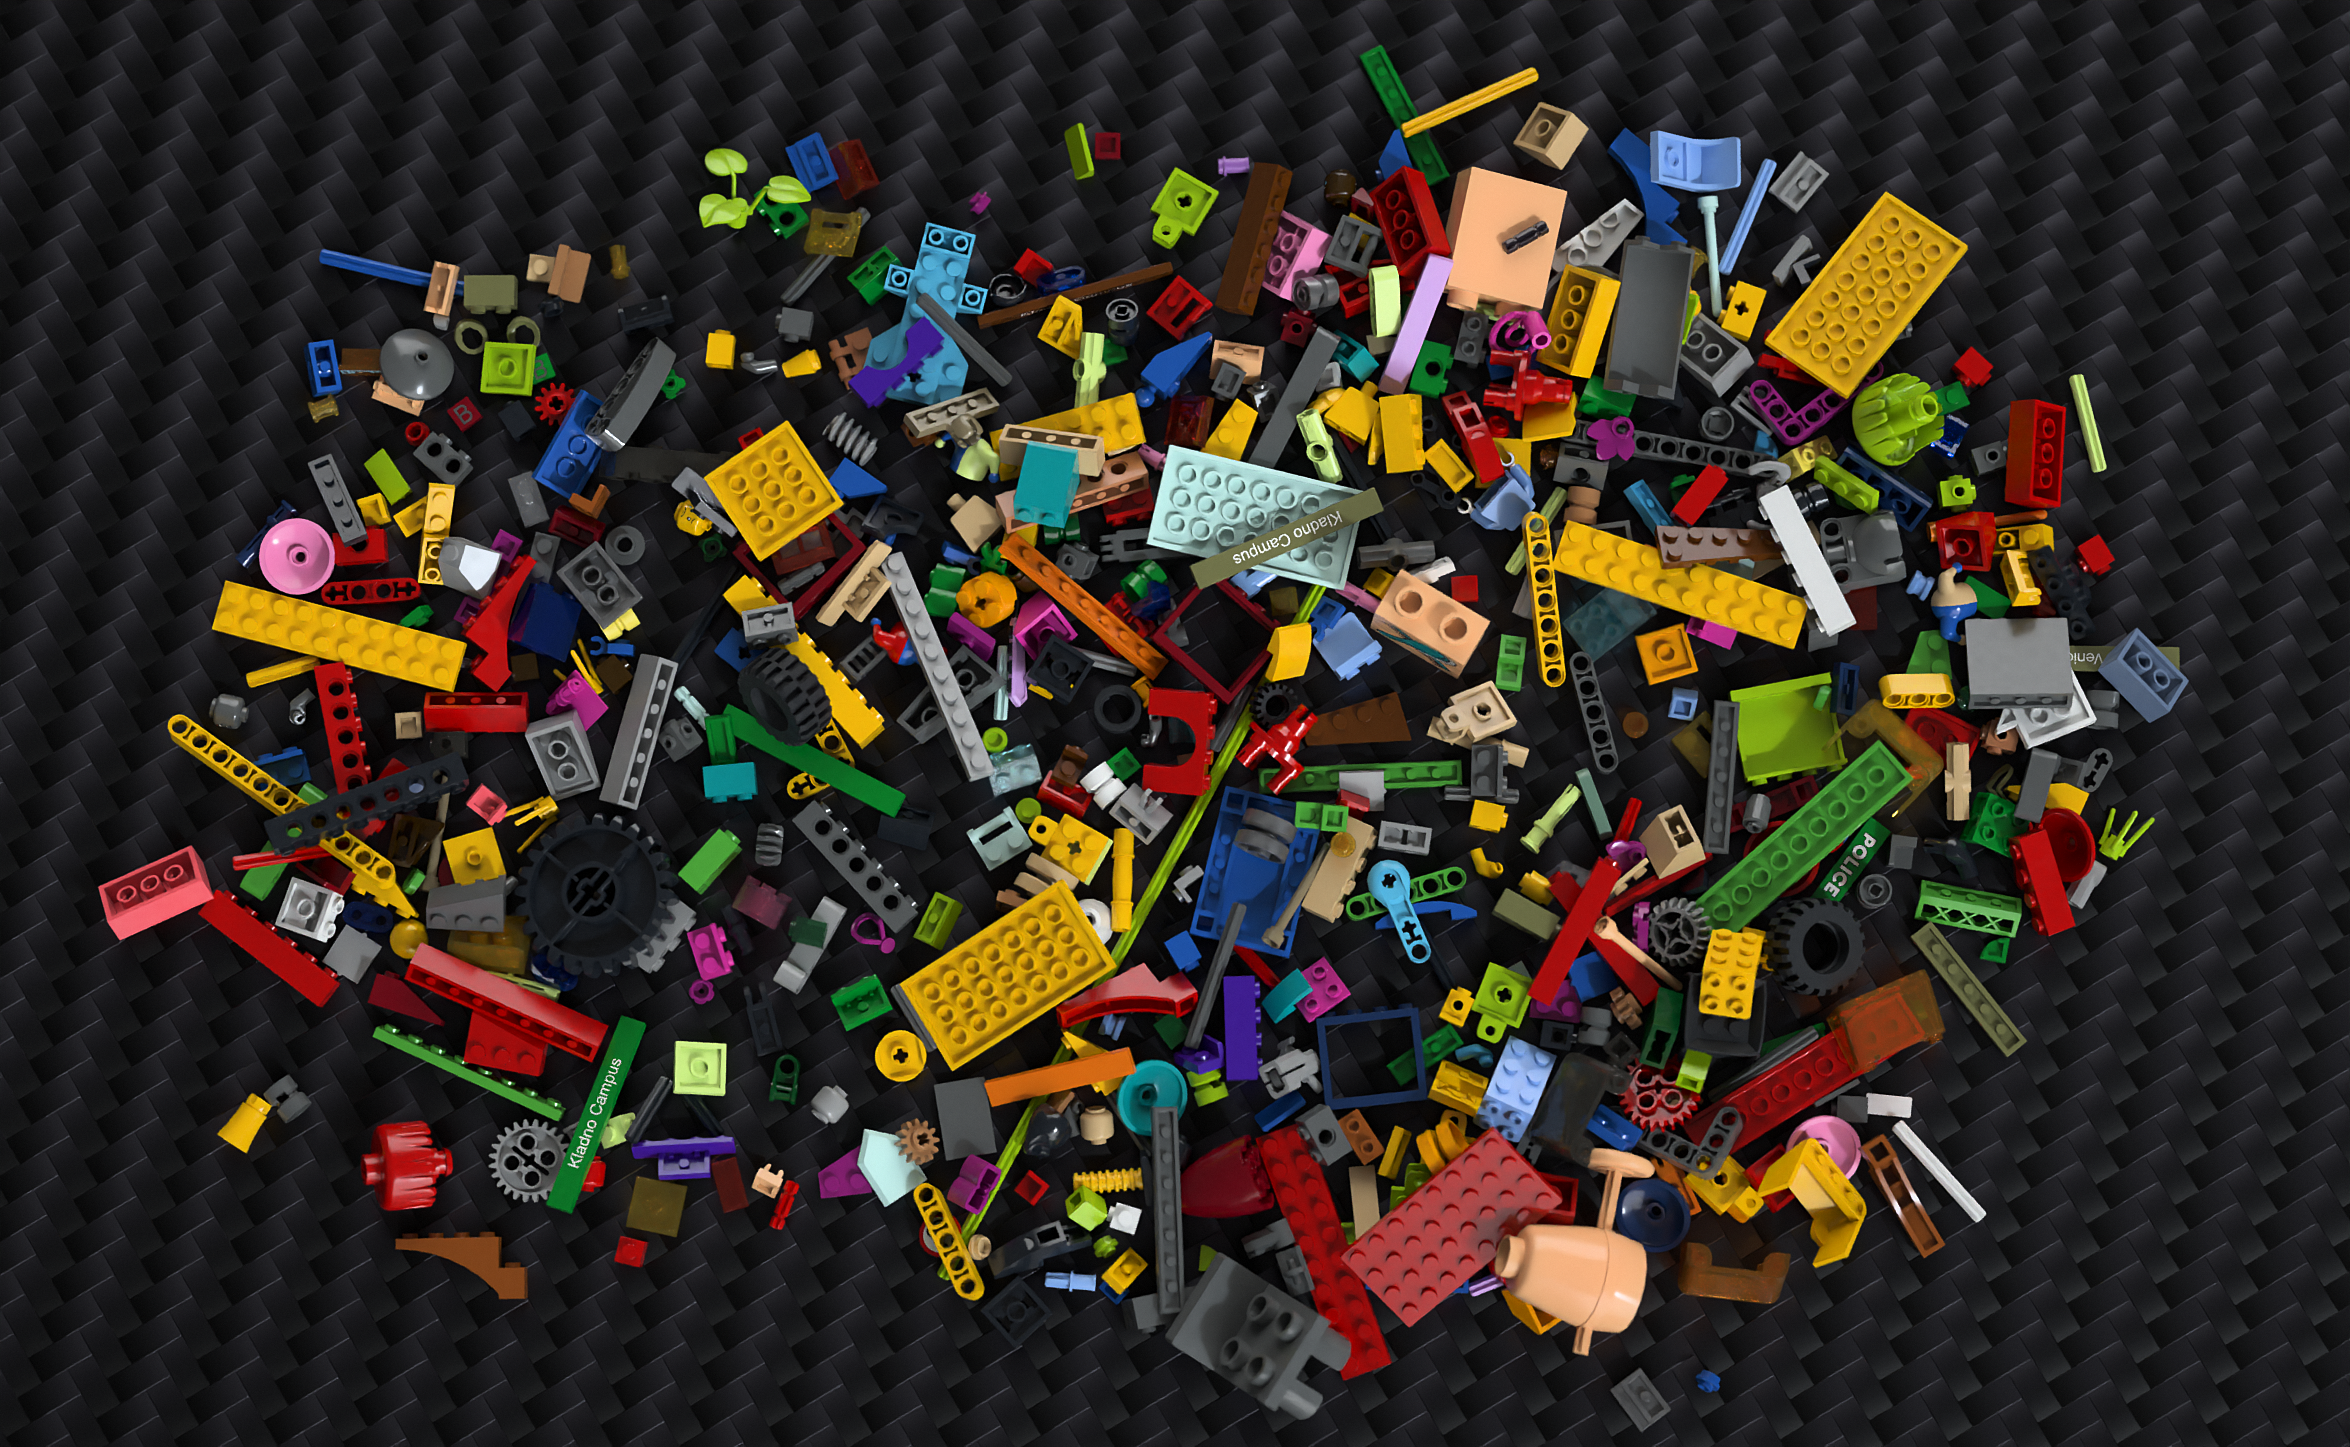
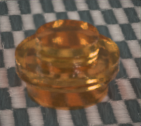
[1623,712,1648,738]

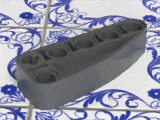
[584,337,676,452]

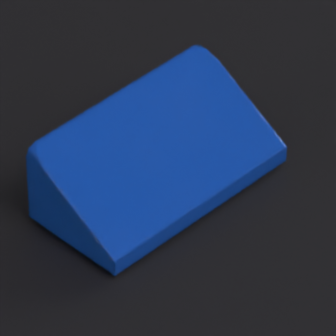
[1254,1089,1306,1132]

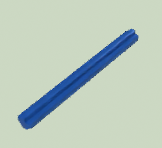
[319,249,464,296]

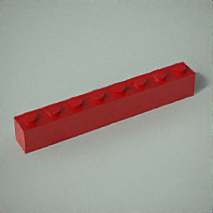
[404,942,608,1062]

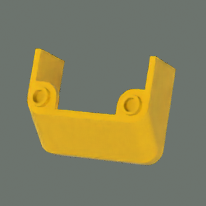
[1757,1138,1867,1268]

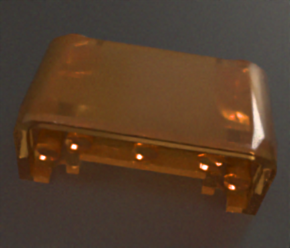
[1826,969,1946,1074]
[1678,1242,1791,1304]

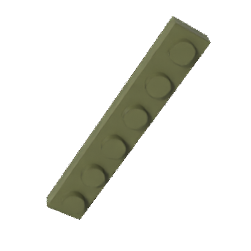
[1910,921,2027,1057]

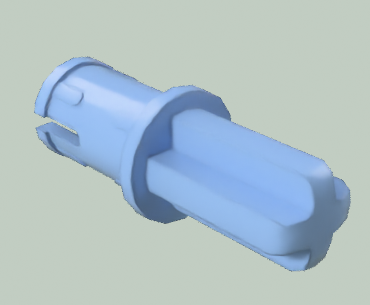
[1045,1271,1096,1291]

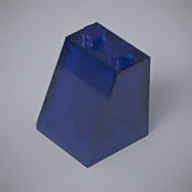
[507,581,582,662]

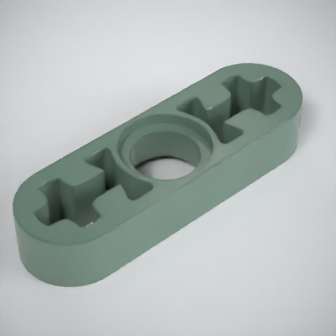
[1575,768,1613,841]

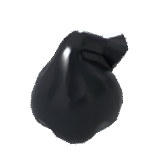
[1024,1103,1072,1160]

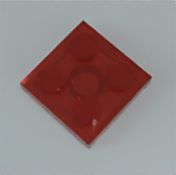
[1164,396,1214,448]

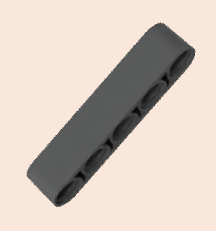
[1568,652,1618,774]

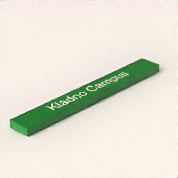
[546,1015,647,1214]

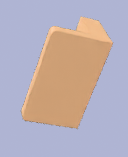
[1209,340,1265,385]

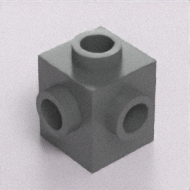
[1055,541,1099,580]
[657,717,703,762]

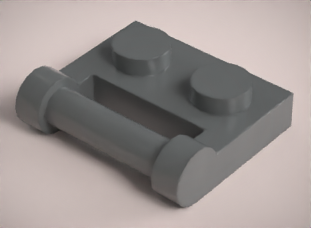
[1324,215,1383,278]

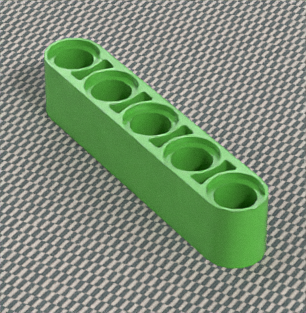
[240,782,330,901]
[1345,867,1466,921]

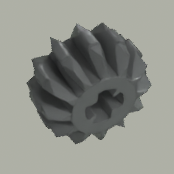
[755,823,784,866]

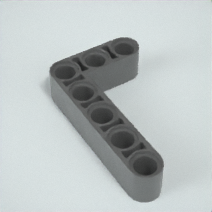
[1609,1106,1743,1180]

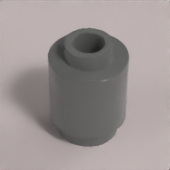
[1742,794,1772,833]

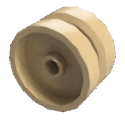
[1014,853,1079,898]

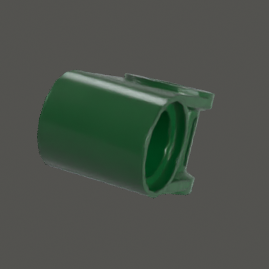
[769,1055,800,1105]

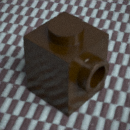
[594,654,634,696]

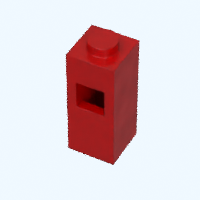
[1669,464,1729,527]

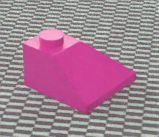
[1013,590,1078,661]

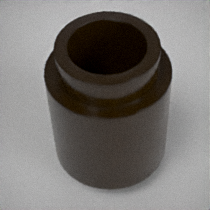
[1006,562,1041,595]

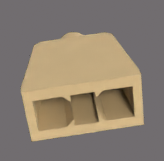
[947,493,1003,554]

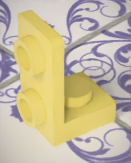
[1777,435,1837,483]

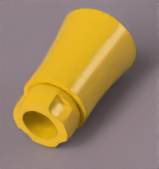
[217,1093,272,1154]

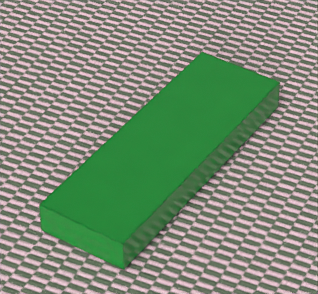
[1386,1023,1464,1087]

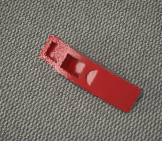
[1441,390,1505,484]

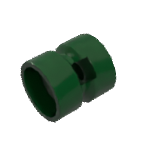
[1043,511,1081,545]

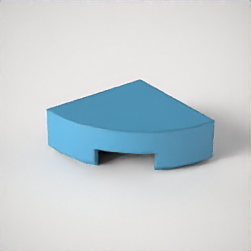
[1753,430,1778,459]

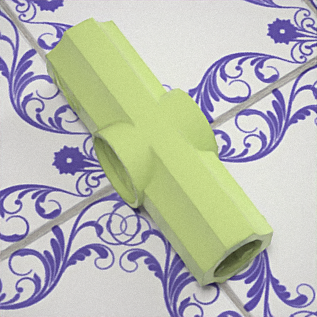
[1073,332,1106,408]
[1296,408,1343,484]

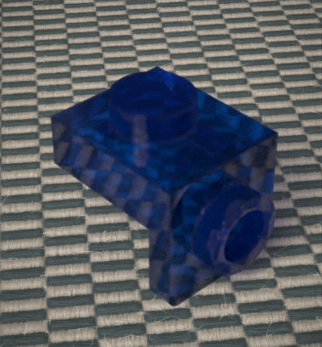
[1929,414,1970,460]
[1131,581,1171,621]

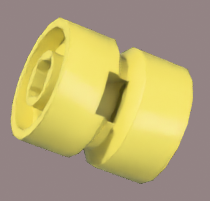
[599,608,641,642]

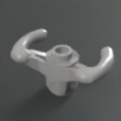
[1747,461,1791,530]

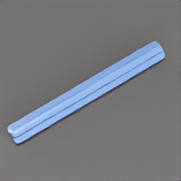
[1718,159,1776,275]

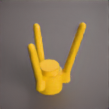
[553,639,604,695]
[505,795,560,854]

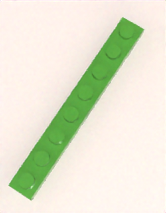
[373,1023,566,1121]

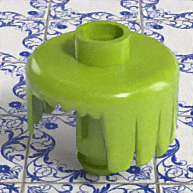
[1852,373,1944,466]

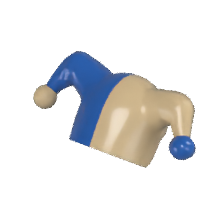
[1931,562,1977,645]

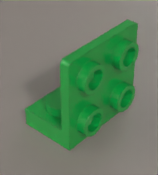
[1959,792,2030,859]

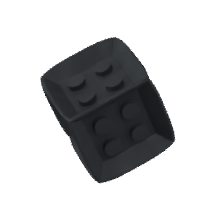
[1677,972,1767,1060]

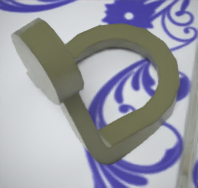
[1986,764,2014,804]

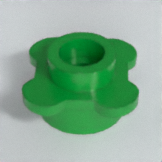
[660,369,686,399]

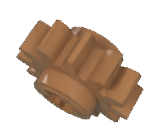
[1609,986,1643,1030]
[894,1118,940,1165]

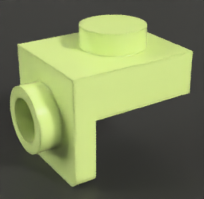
[601,1112,635,1149]

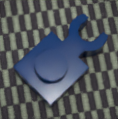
[1309,595,1346,642]

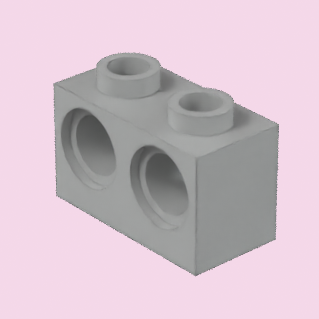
[1377,821,1432,856]

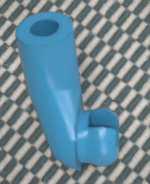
[1455,1044,1493,1068]

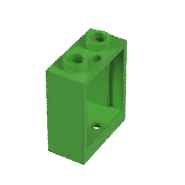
[678,829,742,895]

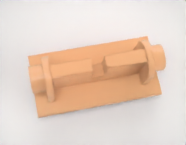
[372,375,425,416]

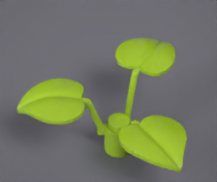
[699,149,811,228]

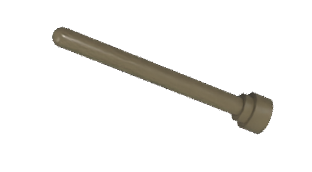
[418,775,450,892]
[1261,842,1332,949]

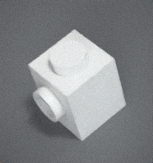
[1106,1202,1142,1235]

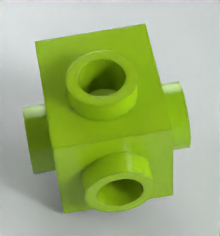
[1936,475,1976,513]

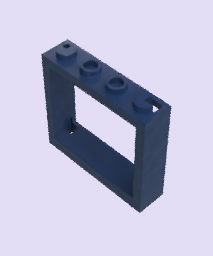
[1316,1003,1429,1110]

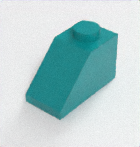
[1331,329,1379,383]

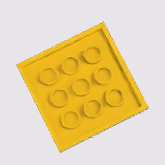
[704,420,844,562]

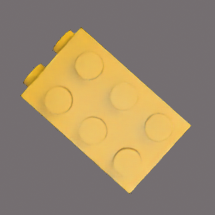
[1699,929,1763,1019]

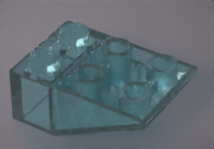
[1562,587,1657,662]

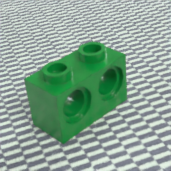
[753,184,809,239]

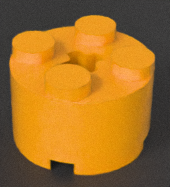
[956,571,1017,628]

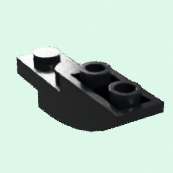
[987,1221,1092,1279]

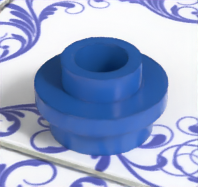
[1695,1370,1720,1393]

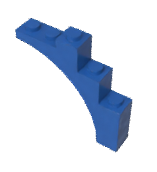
[1608,128,1688,245]

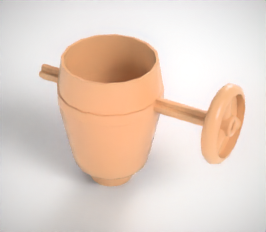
[1495,1148,1655,1355]

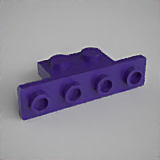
[631,1135,736,1180]

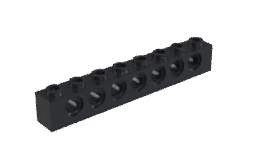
[263,751,469,857]

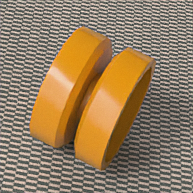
[1416,1119,1469,1175]

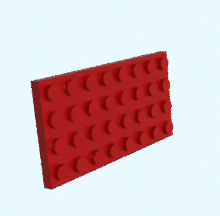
[1340,1126,1562,1328]

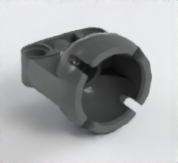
[1820,509,1906,594]

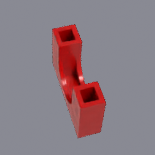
[1142,687,1218,796]

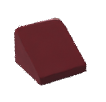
[1351,188,1374,224]

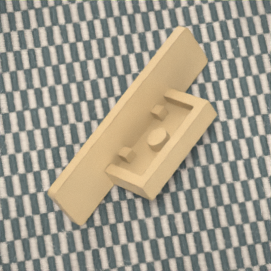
[816,540,892,626]

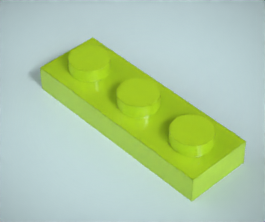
[1814,455,1879,515]

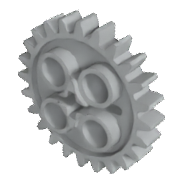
[489,1119,570,1202]

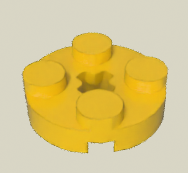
[875,1030,927,1082]

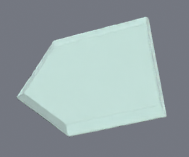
[857,1129,927,1207]

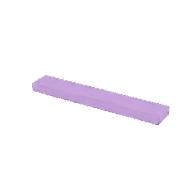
[1378,253,1454,395]

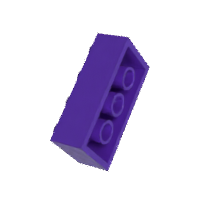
[1223,976,1262,1081]

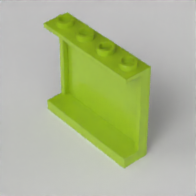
[1727,673,1848,786]

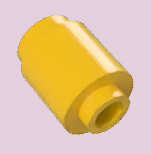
[1518,870,1553,906]

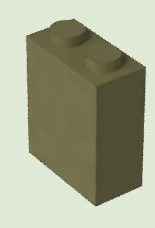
[1491,888,1561,943]

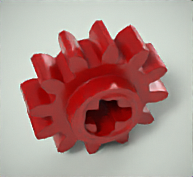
[535,383,576,427]

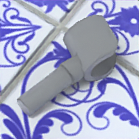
[433,313,450,330]

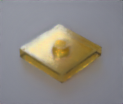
[626,1176,688,1237]

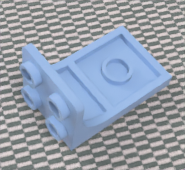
[1650,131,1741,193]
[1473,1035,1557,1142]

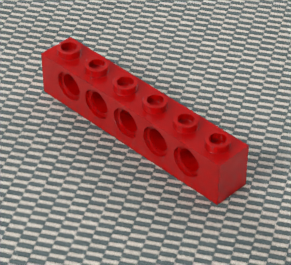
[314,661,374,818]

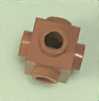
[1979,717,2019,756]

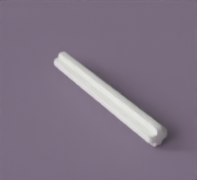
[1892,1120,1986,1222]

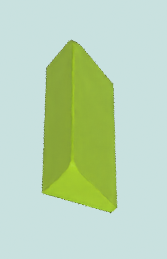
[1064,123,1094,179]
[364,448,413,506]
[913,892,963,950]

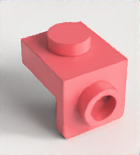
[466,783,508,826]

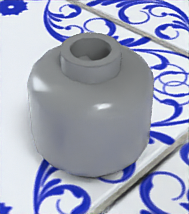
[811,1086,849,1124]

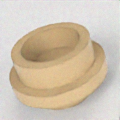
[968,1234,991,1260]

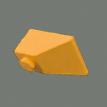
[1502,1288,1561,1335]

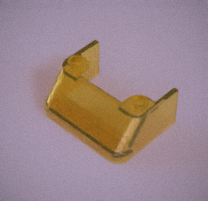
[1821,699,1944,820]

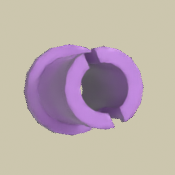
[1218,156,1249,176]

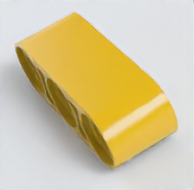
[1878,673,1955,708]

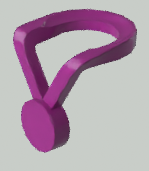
[850,912,895,953]

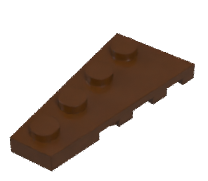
[1300,692,1412,746]

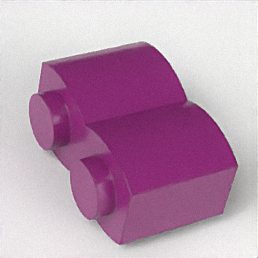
[947,1154,1001,1215]

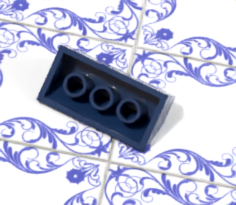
[1836,443,1933,532]

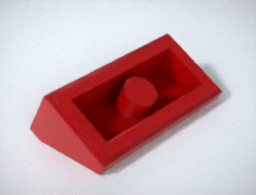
[1036,770,1094,820]

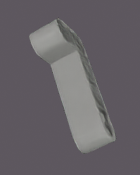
[773,896,847,994]

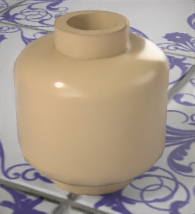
[1080,1106,1114,1145]

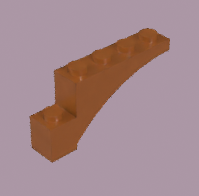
[1858,1134,1945,1258]
[396,1232,528,1299]

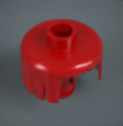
[361,1121,453,1211]

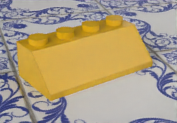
[1535,264,1621,378]

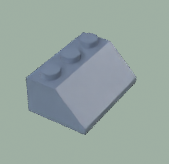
[2098,628,2189,723]

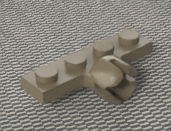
[903,388,1000,448]

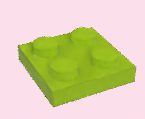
[480,342,536,396]

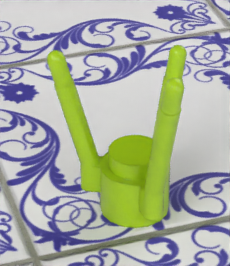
[2098,808,2155,861]

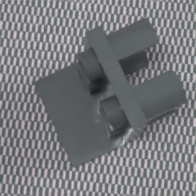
[1165,1253,1351,1419]

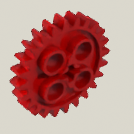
[1617,1055,1701,1133]

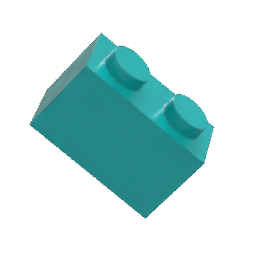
[703,762,758,803]

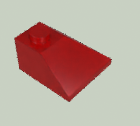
[1935,511,1997,571]

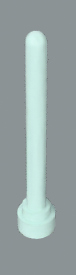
[1697,196,1722,317]

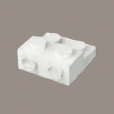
[275,877,344,942]

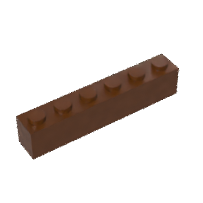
[1215,162,1293,316]

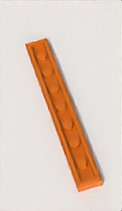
[998,532,1169,680]

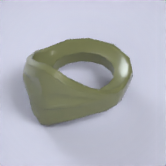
[507,316,540,348]
[454,319,489,355]

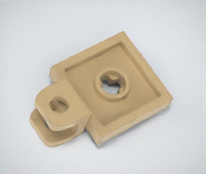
[1435,680,1517,743]

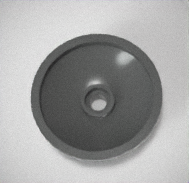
[379,329,454,401]

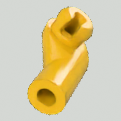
[1470,847,1503,879]

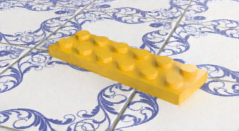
[989,393,1146,482]

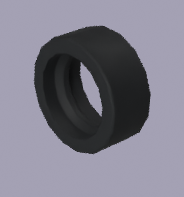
[1093,684,1141,734]

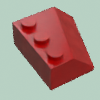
[463,1010,549,1076]

